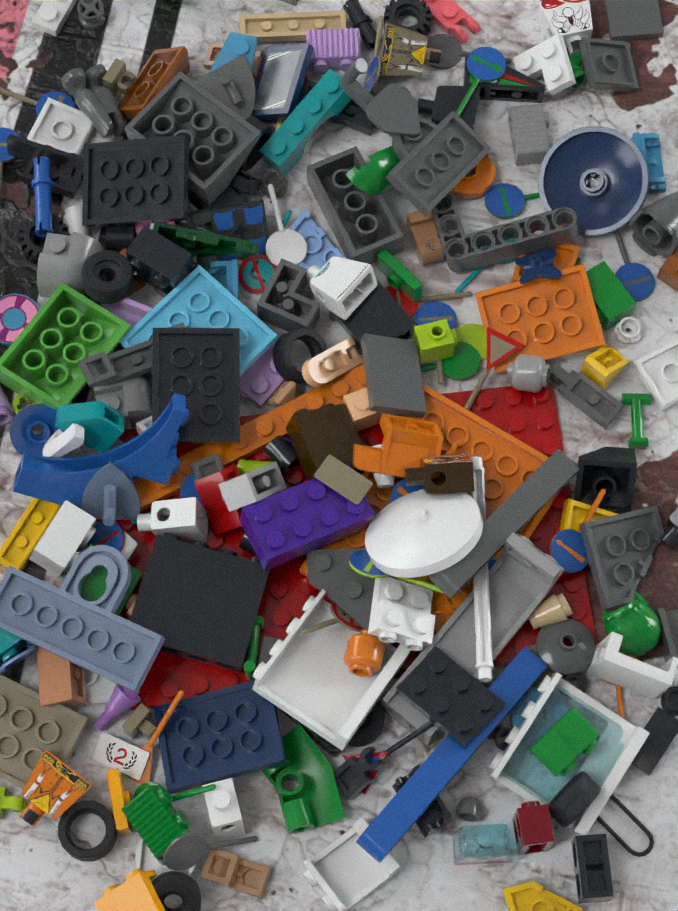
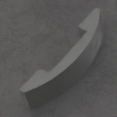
[78,322,186,387]

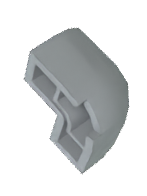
[37,232,104,298]
[93,375,152,428]

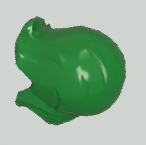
[601,593,661,656]

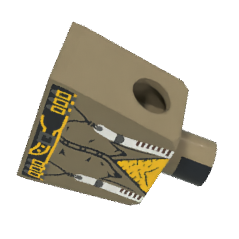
[379,22,441,76]

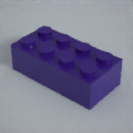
[239,464,375,571]

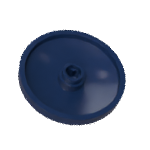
[538,126,649,237]

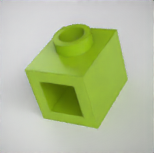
[413,319,458,364]

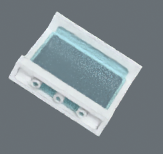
[488,672,650,835]

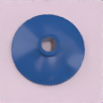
[10,404,59,456]

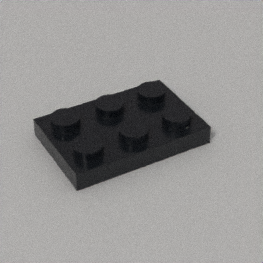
[396,646,505,750]

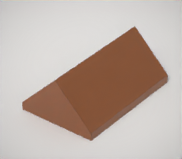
[117,46,190,122]

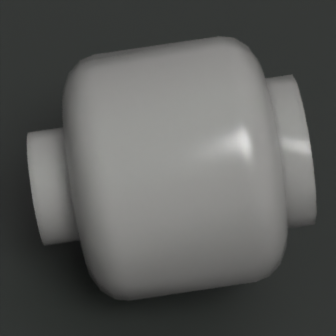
[507,354,550,393]

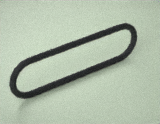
[571,773,654,857]

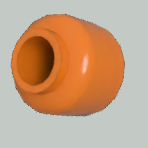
[344,630,386,677]

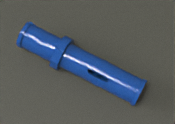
[31,156,54,237]

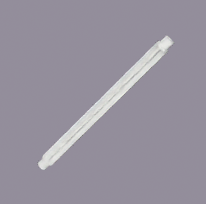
[470,456,494,682]

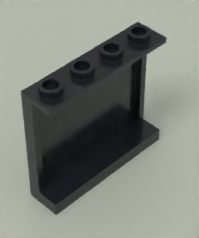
[130,533,270,673]

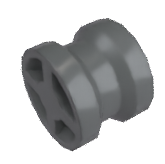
[77,0,106,30]

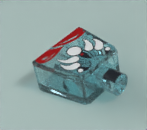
[452,824,512,865]

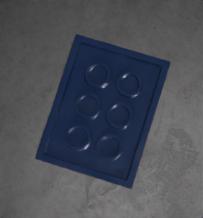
[154,680,287,794]

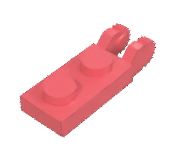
[419,0,481,44]

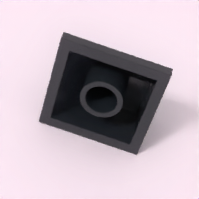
[574,447,637,514]

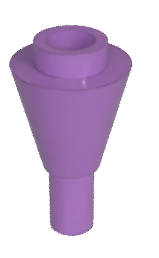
[94,684,141,731]

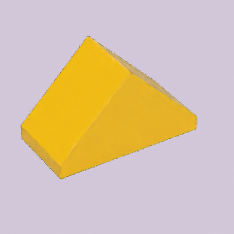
[581,344,630,389]

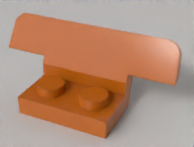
[353,413,444,478]

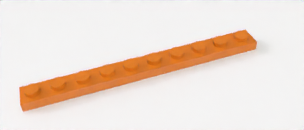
[134,364,367,512]

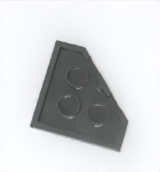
[579,505,665,610]
[307,548,397,630]

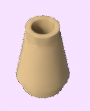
[528,593,573,630]

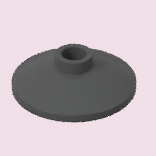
[536,618,595,675]

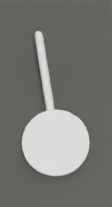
[266,184,307,266]

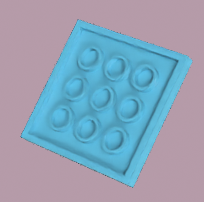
[119,265,279,376]

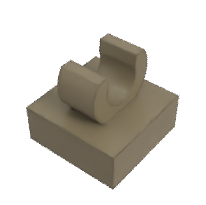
[102,58,136,96]
[122,703,156,740]

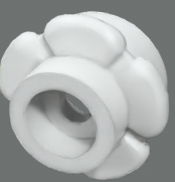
[614,317,642,343]

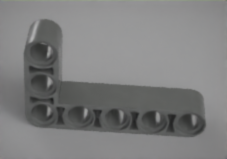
[432,193,578,273]

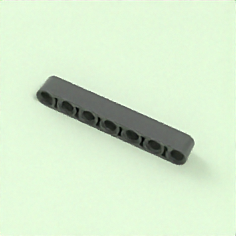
[429,449,580,599]

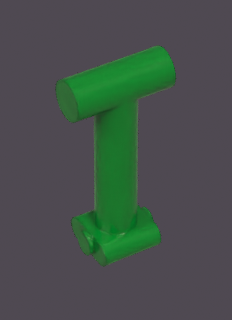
[621,393,651,450]
[243,616,265,681]

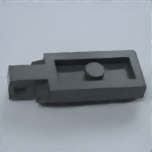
[549,365,624,430]

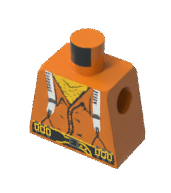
[20,749,92,827]

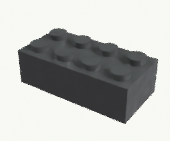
[307,146,404,264]

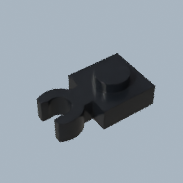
[333,747,385,800]

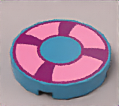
[0,293,40,347]

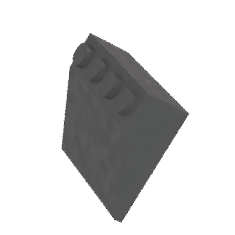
[125,71,262,205]

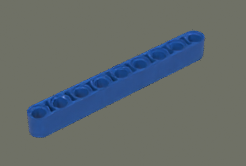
[356,646,549,863]

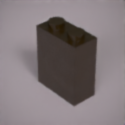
[286,403,364,481]

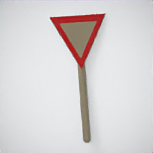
[464,327,525,410]

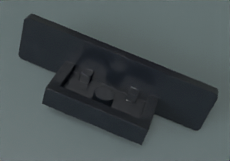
[7,134,84,199]

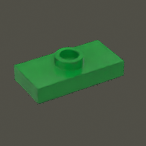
[377,249,422,304]

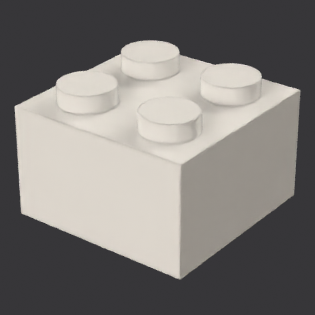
[29,500,96,577]

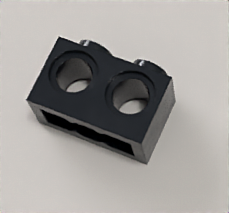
[571,834,614,904]

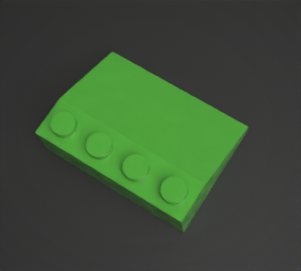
[0,282,131,410]

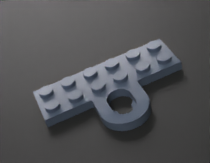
[0,545,165,693]

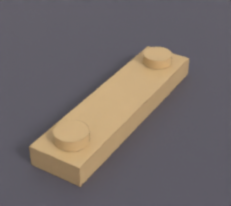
[240,11,346,43]

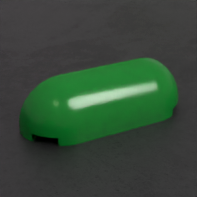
[346,146,400,195]

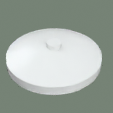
[365,489,483,578]

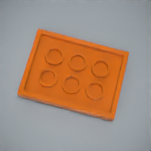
[475,264,606,375]

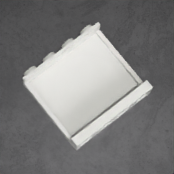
[252,589,411,751]

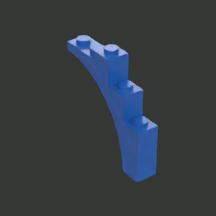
[13,393,189,509]

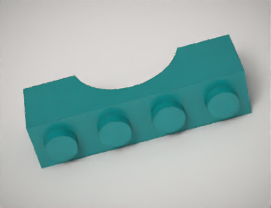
[259,69,352,177]

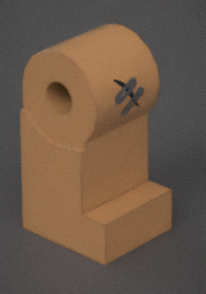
[406,210,444,265]

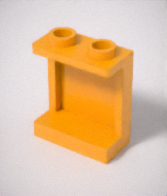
[94,868,165,911]

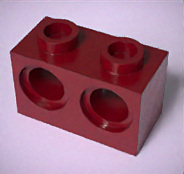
[512,801,554,856]

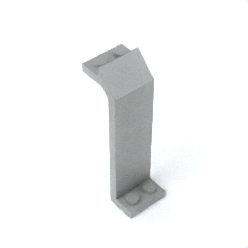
[382,532,564,746]

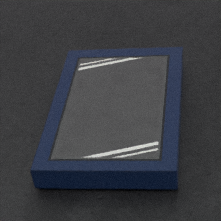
[251,43,314,120]

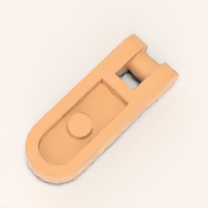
[302,337,363,387]

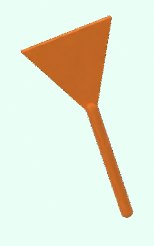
[127,690,184,784]

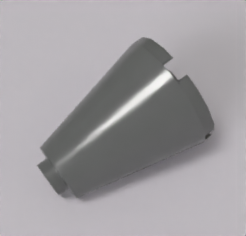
[629,191,678,258]

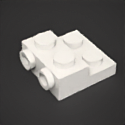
[368,576,435,651]

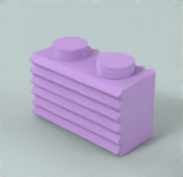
[306,28,361,73]

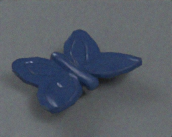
[515,248,562,284]

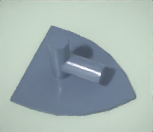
[81,462,140,526]

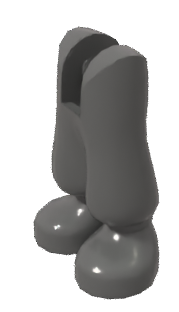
[61,64,127,139]

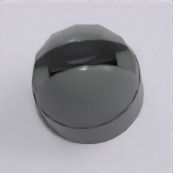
[456,796,481,822]

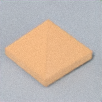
[266,381,296,406]

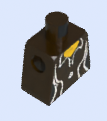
[404,453,474,494]

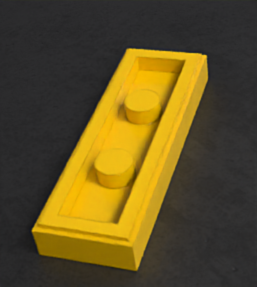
[0,498,62,571]

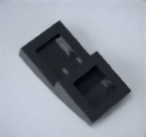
[631,707,678,776]

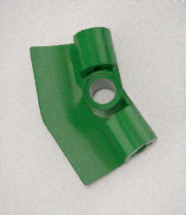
[261,724,345,834]

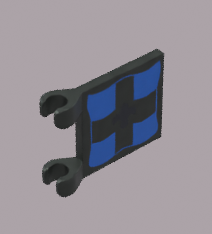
[189,199,269,268]

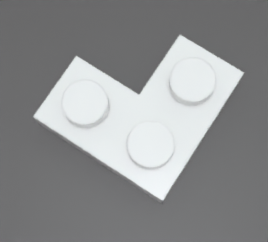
[29,0,77,37]
[513,34,576,95]

